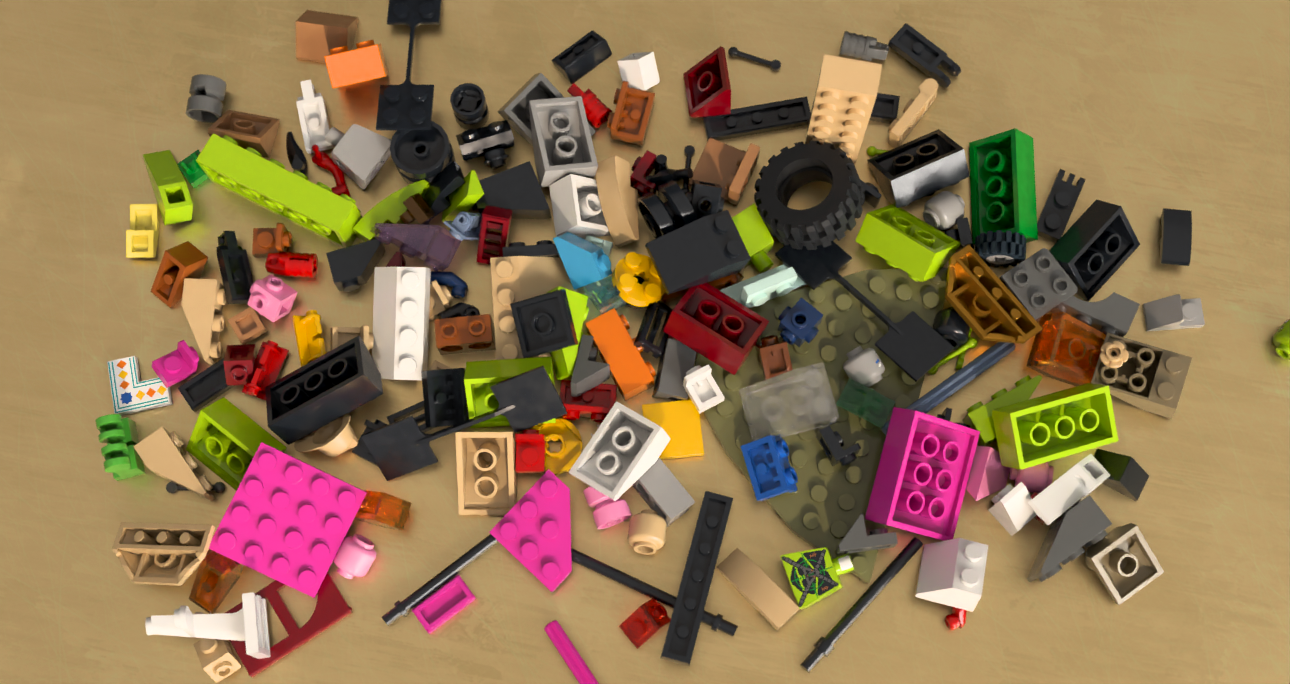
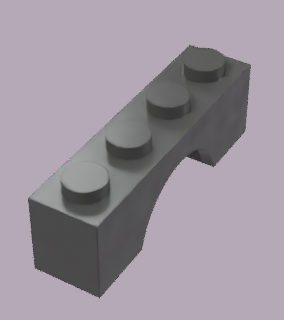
[1051,292,1140,338]

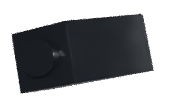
[326,238,386,292]

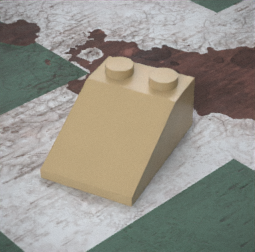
[455,426,518,515]

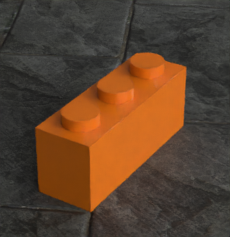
[585,308,656,401]

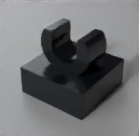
[945,217,974,249]

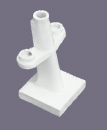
[145,592,270,659]

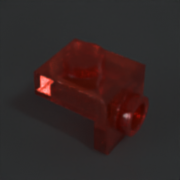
[619,599,671,649]

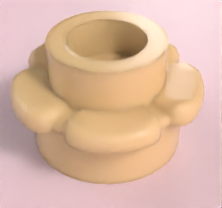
[1099,341,1129,368]

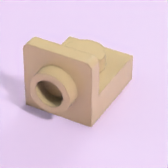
[429,280,452,322]

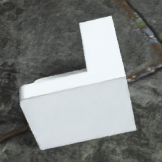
[617,52,660,91]

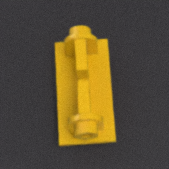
[292,310,326,367]

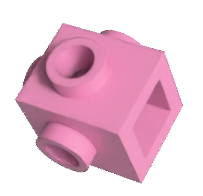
[248,274,297,322]

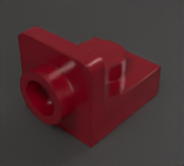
[223,344,256,386]

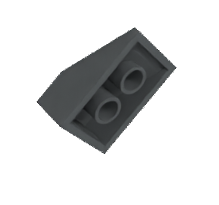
[498,73,596,146]

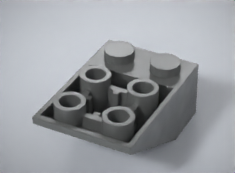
[1027,495,1112,582]

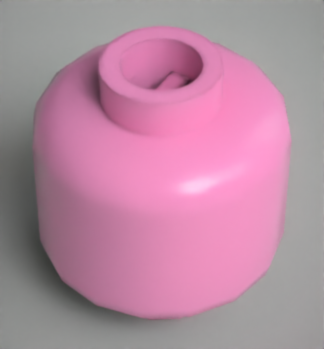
[1009,462,1054,494]
[333,534,377,579]

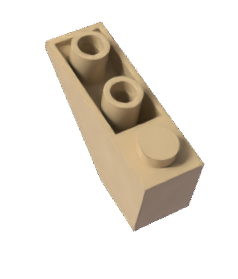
[181,278,227,366]
[133,427,215,501]

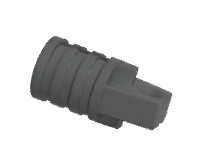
[839,31,889,61]

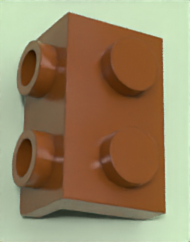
[607,80,655,145]

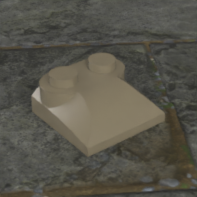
[1085,523,1164,605]

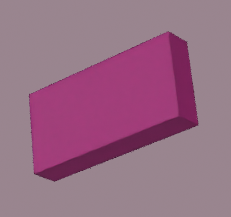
[412,575,476,634]

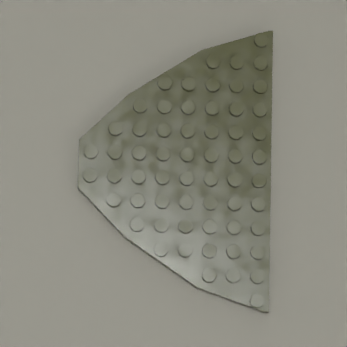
[694,268,948,583]

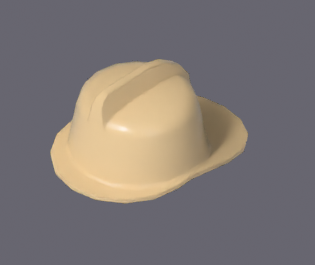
[294,413,358,457]

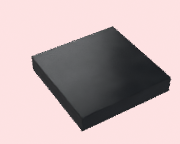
[510,289,579,358]

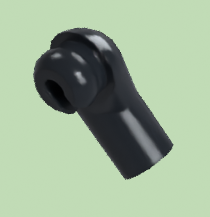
[438,302,480,319]

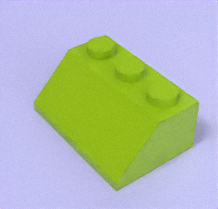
[855,204,960,282]
[464,357,556,428]
[186,397,287,491]

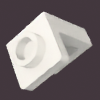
[683,365,725,414]

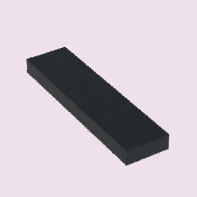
[703,96,811,142]

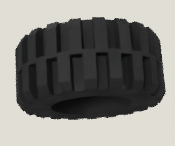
[754,141,865,250]

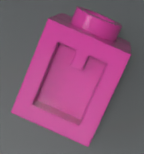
[151,340,199,388]

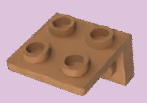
[689,138,760,205]

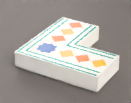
[107,356,173,416]

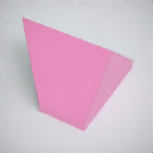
[966,446,1010,501]

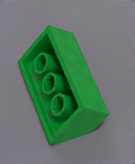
[969,128,1038,245]

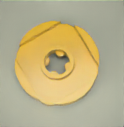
[612,252,665,307]
[532,418,583,476]

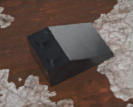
[645,210,751,295]

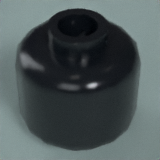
[933,307,970,350]

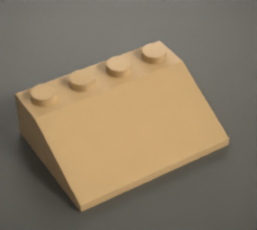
[490,256,579,369]

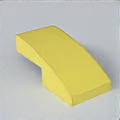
[126,204,160,258]

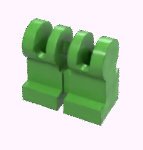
[95,414,145,481]

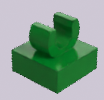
[177,150,209,188]

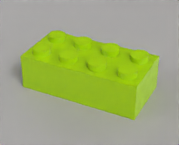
[992,383,1118,470]

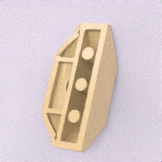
[112,522,215,586]

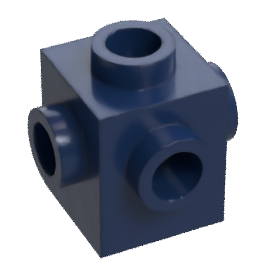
[778,297,823,347]

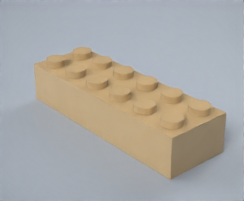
[805,54,882,163]

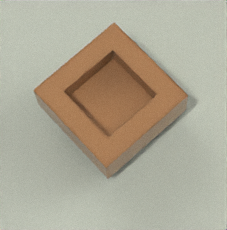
[228,307,268,345]

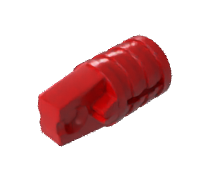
[567,83,612,128]
[265,252,318,278]

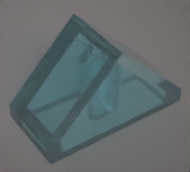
[583,275,627,314]

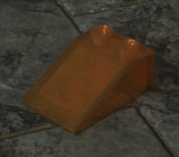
[1026,312,1112,396]

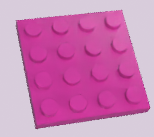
[209,442,367,598]

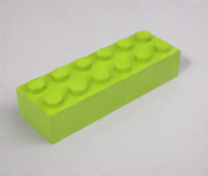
[196,133,362,248]

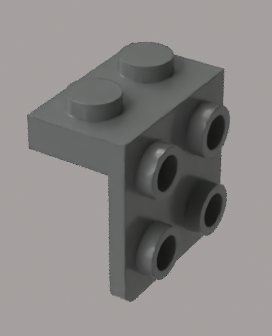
[999,248,1078,322]

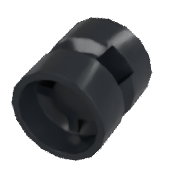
[450,83,489,130]

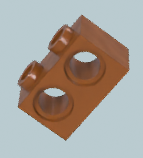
[434,314,496,355]

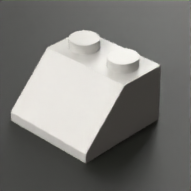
[549,174,610,239]
[915,538,988,612]

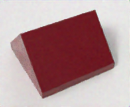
[684,46,731,118]

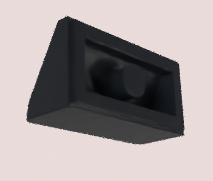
[552,30,612,83]

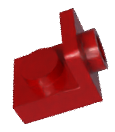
[515,429,546,473]

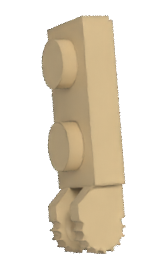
[888,78,938,148]

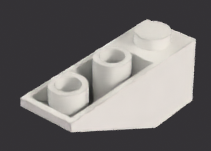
[1028,454,1111,525]

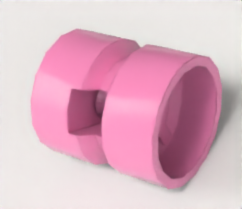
[583,486,632,529]

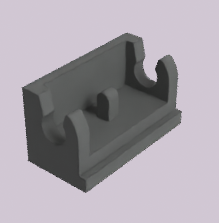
[652,338,696,401]

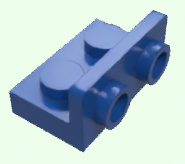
[740,435,798,501]

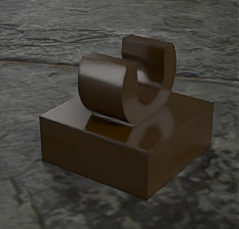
[399,193,435,225]

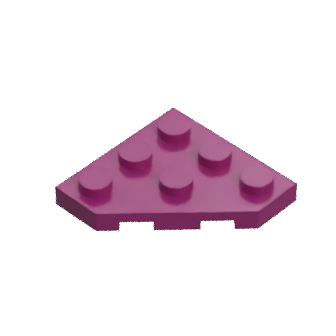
[489,469,572,592]

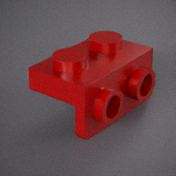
[559,380,617,423]

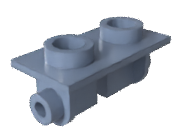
[443,212,482,241]

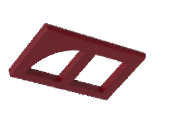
[226,572,352,677]

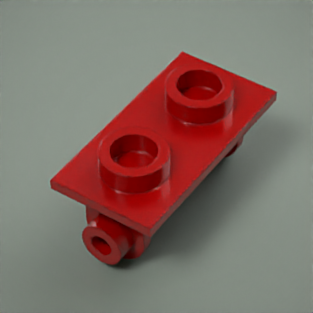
[242,340,289,401]

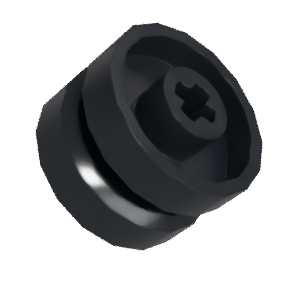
[390,121,455,186]
[637,180,698,239]

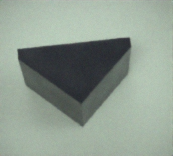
[1093,449,1149,501]

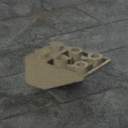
[1091,333,1192,419]

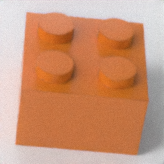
[324,40,389,89]

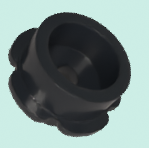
[483,148,509,169]

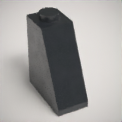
[472,161,551,219]

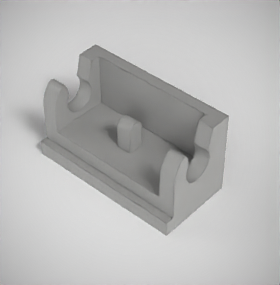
[632,458,695,527]

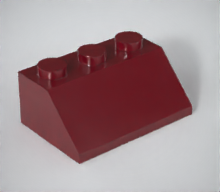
[663,283,769,375]

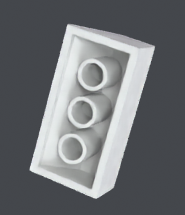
[372,267,431,381]

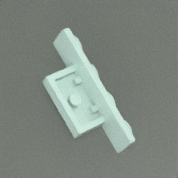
[719,264,806,308]

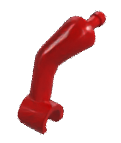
[312,145,351,197]

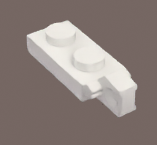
[296,79,334,154]

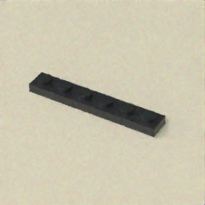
[661,491,733,666]

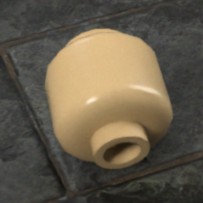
[628,509,667,555]

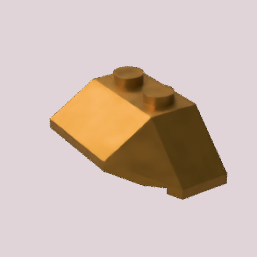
[944,245,1043,344]

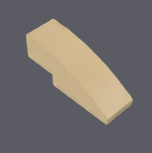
[596,155,639,247]
[716,548,800,630]

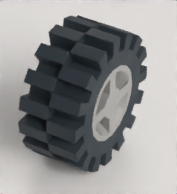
[975,230,1026,268]

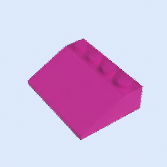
[865,407,980,541]

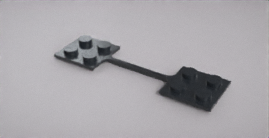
[376,0,442,130]
[775,241,954,382]
[361,365,567,481]

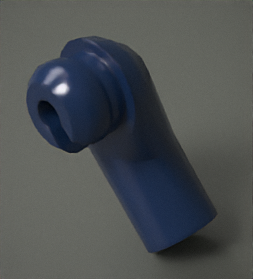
[430,271,468,299]

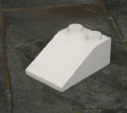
[569,401,671,501]

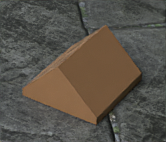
[296,10,359,63]
[208,110,279,158]

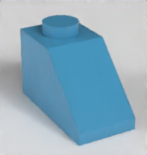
[553,232,612,290]

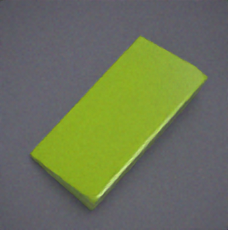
[442,170,484,222]

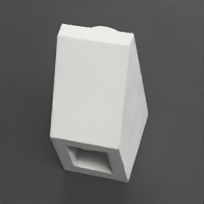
[988,482,1037,536]

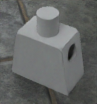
[325,124,391,190]

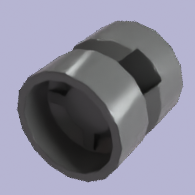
[186,74,227,123]

